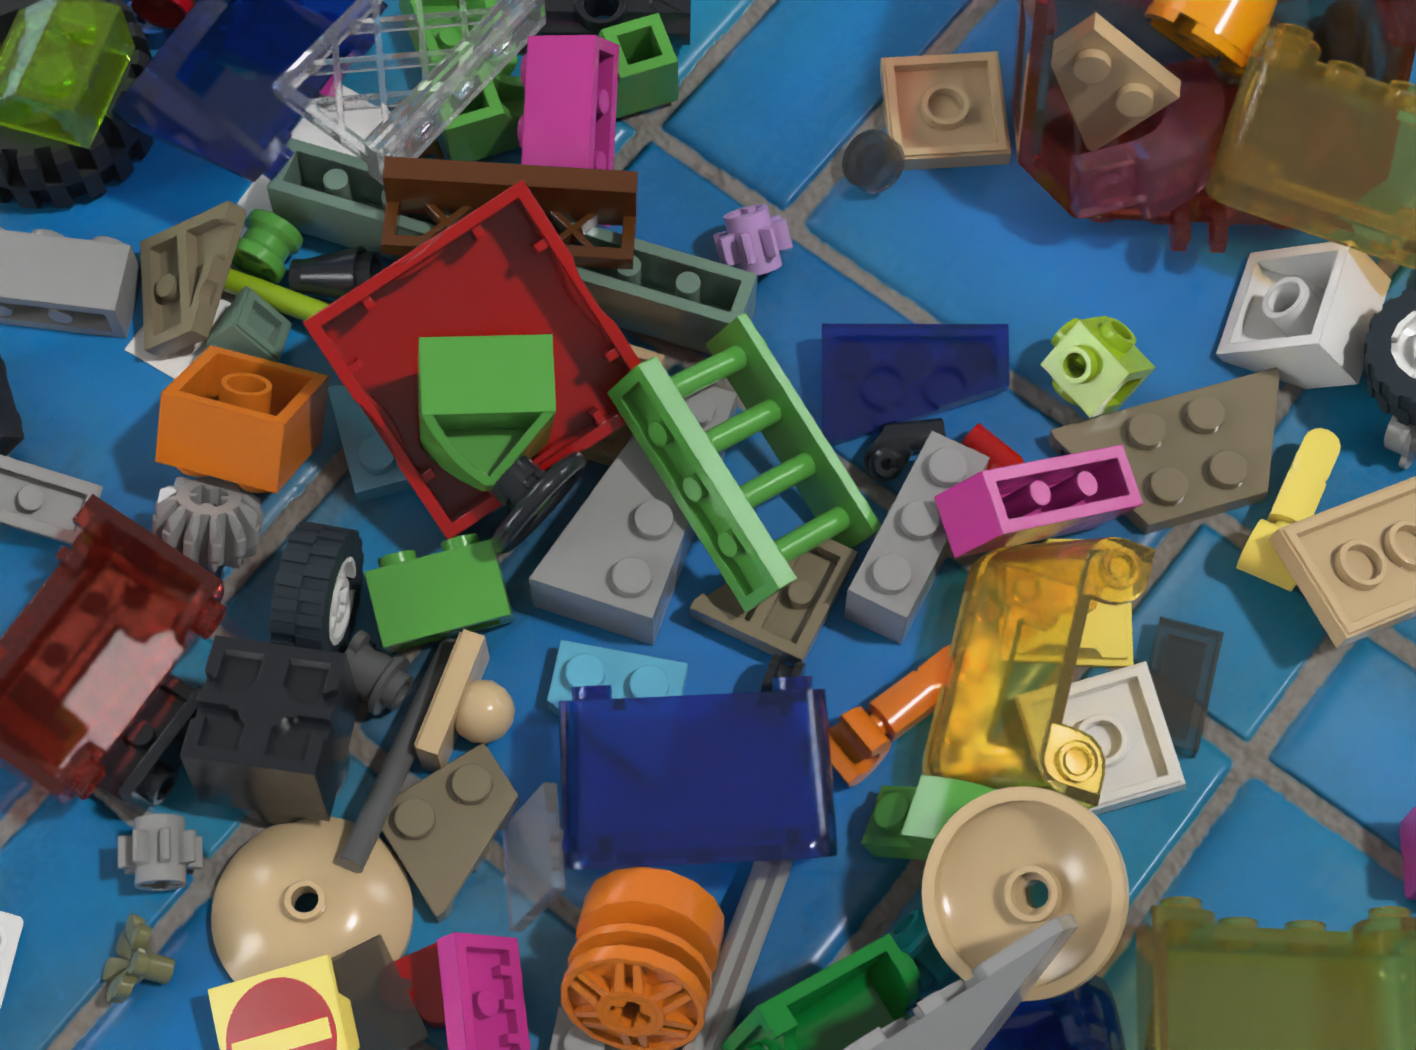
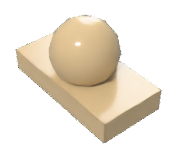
[414,629,515,772]

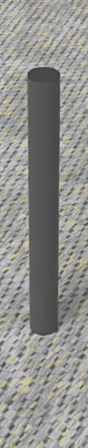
[338,637,456,873]

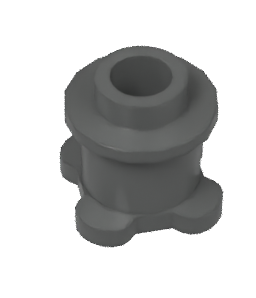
[345,630,413,715]

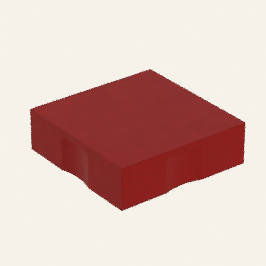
[302,180,641,540]

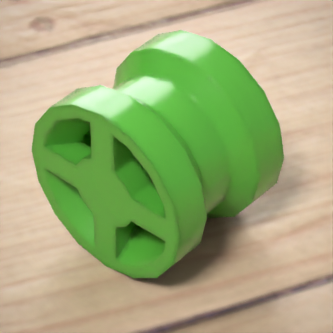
[232,209,304,284]

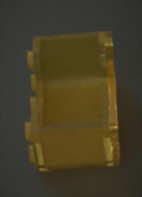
[1205,23,1416,270]
[1136,896,1416,1050]

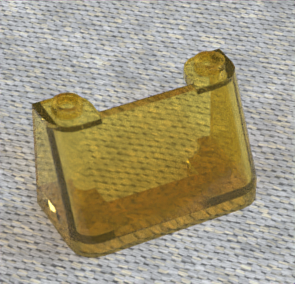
[922,537,1156,809]

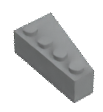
[529,385,737,646]

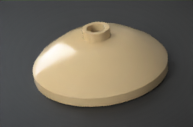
[922,786,1129,1001]
[211,817,414,1006]

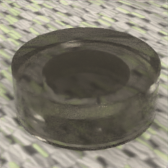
[842,129,905,194]

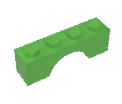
[428,13,679,161]

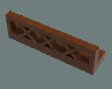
[381,156,638,269]

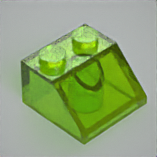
[0,0,135,149]

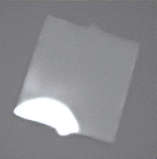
[502,782,566,932]

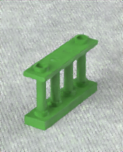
[607,312,882,612]

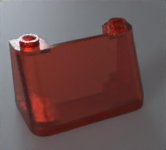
[0,494,228,804]

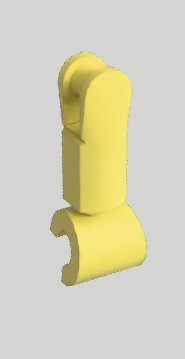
[1236,428,1341,592]

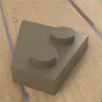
[140,200,246,358]
[690,525,858,665]
[381,743,520,923]

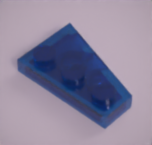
[821,323,1010,447]

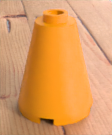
[1144,0,1278,78]

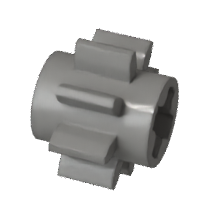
[117,813,203,891]

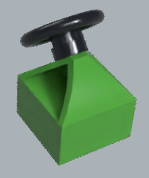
[417,334,587,554]

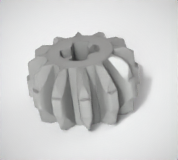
[152,476,263,573]

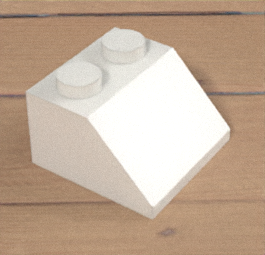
[1216,239,1391,389]

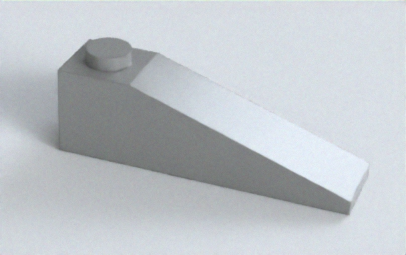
[843,913,1080,1050]

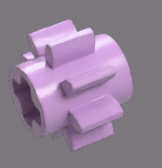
[713,204,793,276]

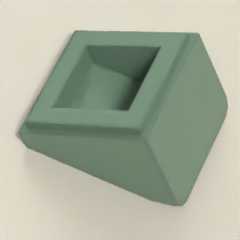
[205,286,292,363]

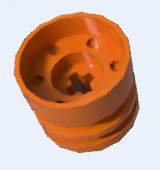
[561,866,724,1050]

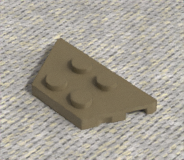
[1048,367,1280,535]

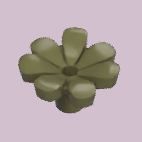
[102,913,175,1003]

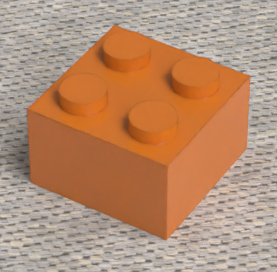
[155,345,329,494]

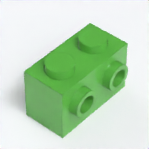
[364,533,515,654]

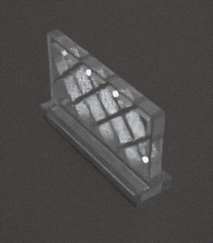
[272,0,546,185]

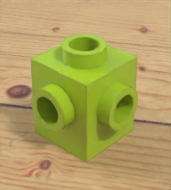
[1040,315,1156,418]

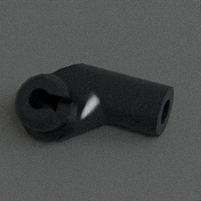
[864,418,946,482]

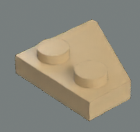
[1048,12,1181,152]

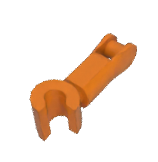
[810,644,975,787]

